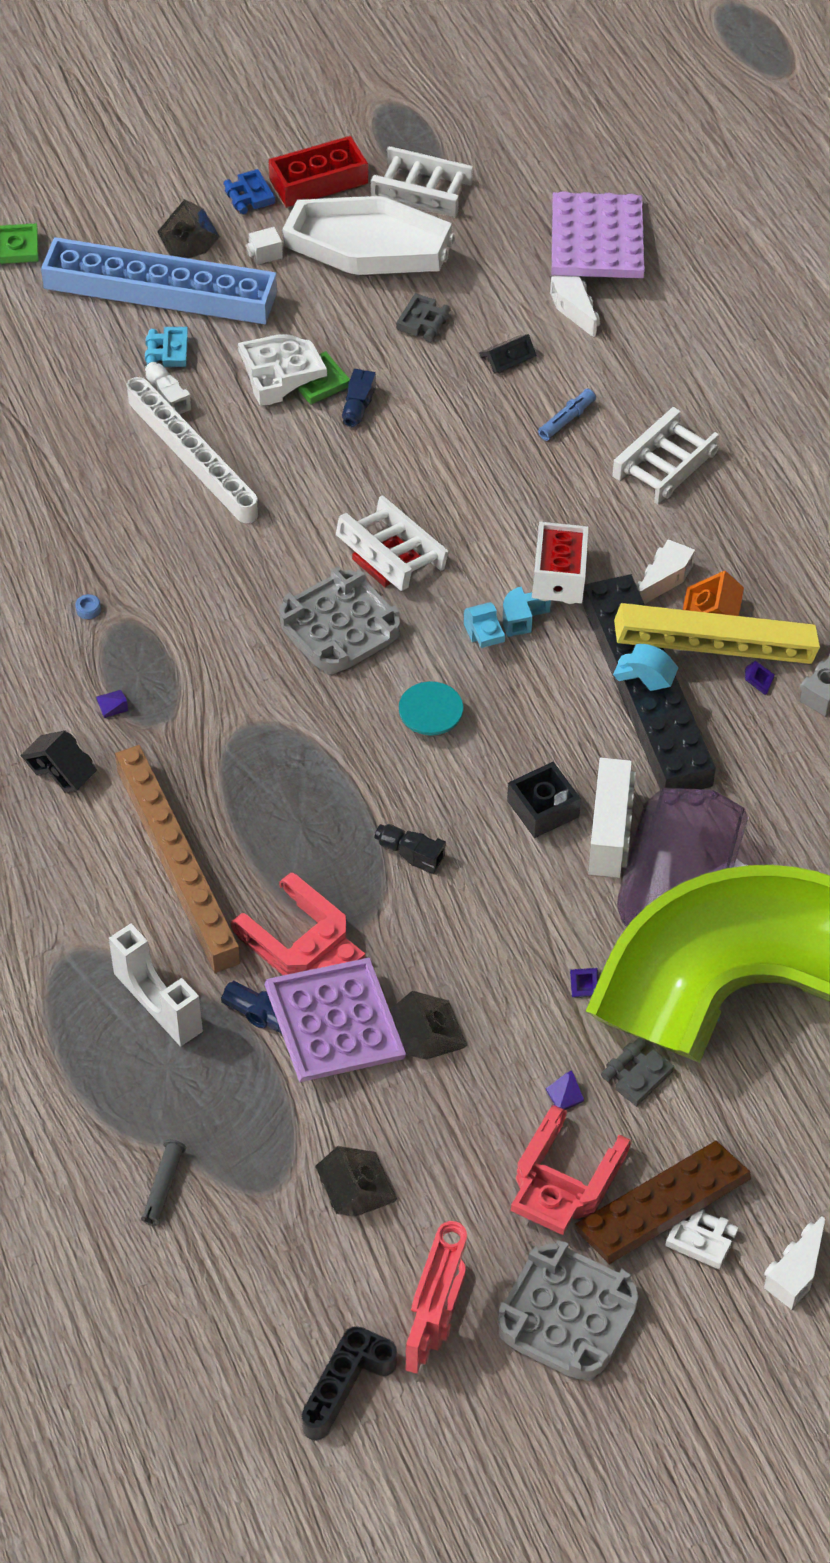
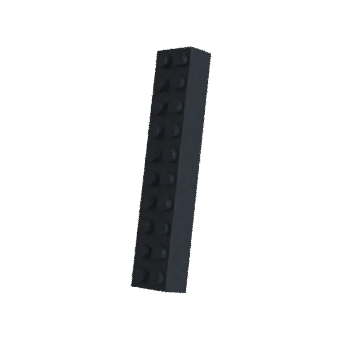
[582,574,716,798]

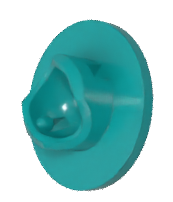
[399,681,463,735]

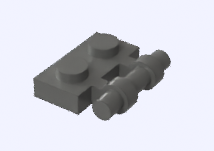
[396,293,451,342]
[601,1038,674,1107]

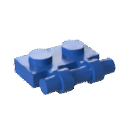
[223,169,275,215]

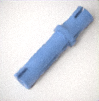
[538,388,596,441]

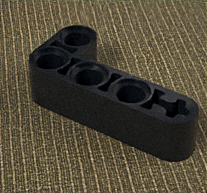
[301,1326,397,1440]

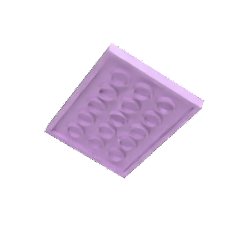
[551,191,644,278]

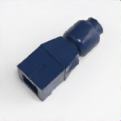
[342,368,376,427]

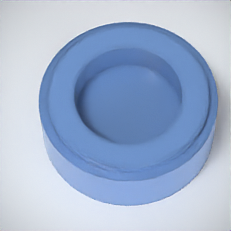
[75,594,101,619]

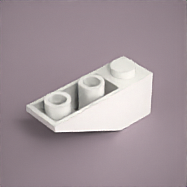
[550,275,600,337]
[636,539,695,604]
[764,1216,825,1310]

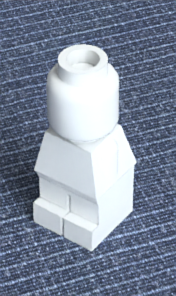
[145,362,191,415]

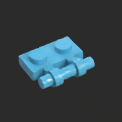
[145,327,188,367]

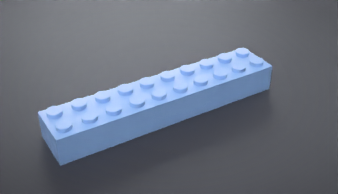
[41,237,277,324]

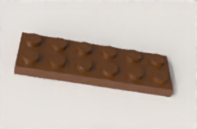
[575,1140,751,1264]

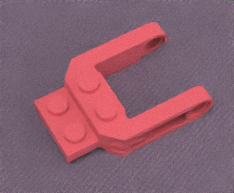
[230,873,365,975]
[510,1105,632,1235]
[406,1221,467,1374]

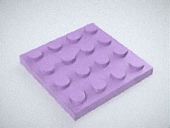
[264,958,406,1082]

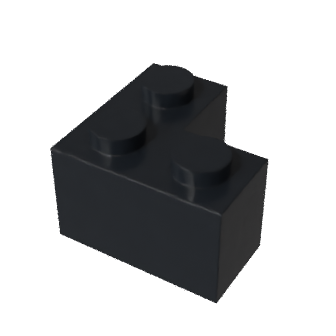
[20,730,97,793]

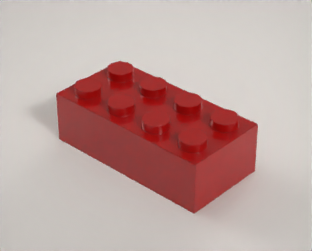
[268,136,368,208]

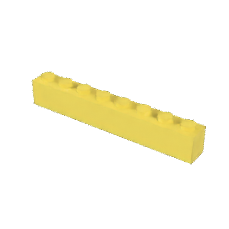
[614,603,820,664]

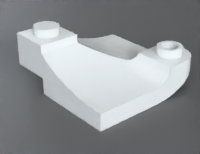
[238,334,327,406]

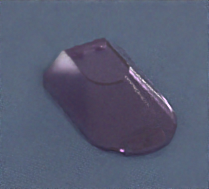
[617,788,748,927]

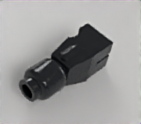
[374,824,446,874]

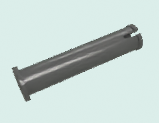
[141,1139,186,1226]

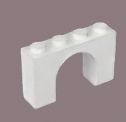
[109,923,203,1047]

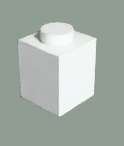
[246,227,283,265]

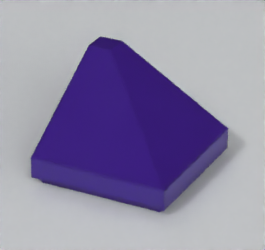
[745,660,775,695]
[96,690,128,718]
[570,968,598,997]
[546,1071,584,1110]

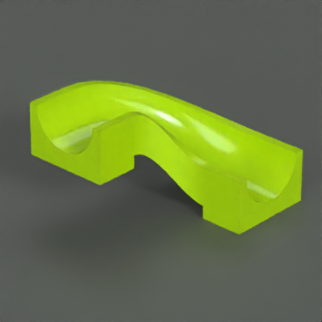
[586,865,830,1063]

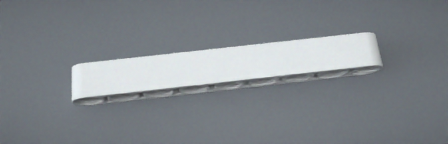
[127,377,258,523]

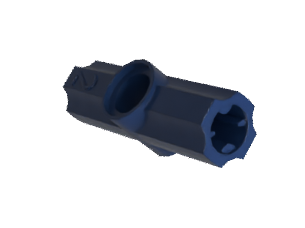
[221,980,282,1034]

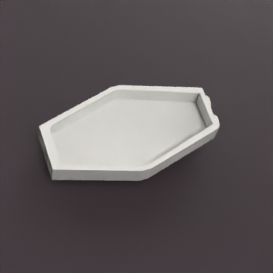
[282,196,456,275]

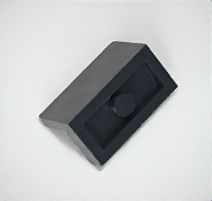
[479,334,537,373]

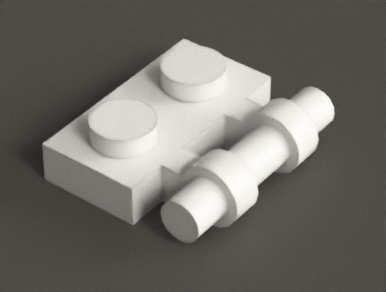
[665,1209,739,1270]

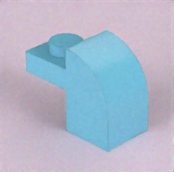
[502,586,551,637]
[464,602,505,648]
[613,644,679,691]

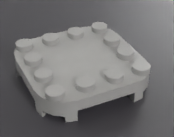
[280,566,400,675]
[498,1240,639,1381]

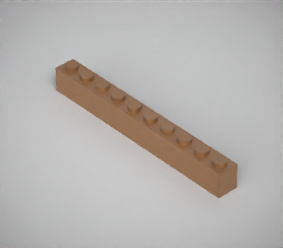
[115,745,240,973]

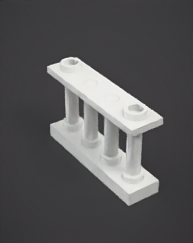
[371,146,473,218]
[612,407,719,505]
[336,495,448,591]

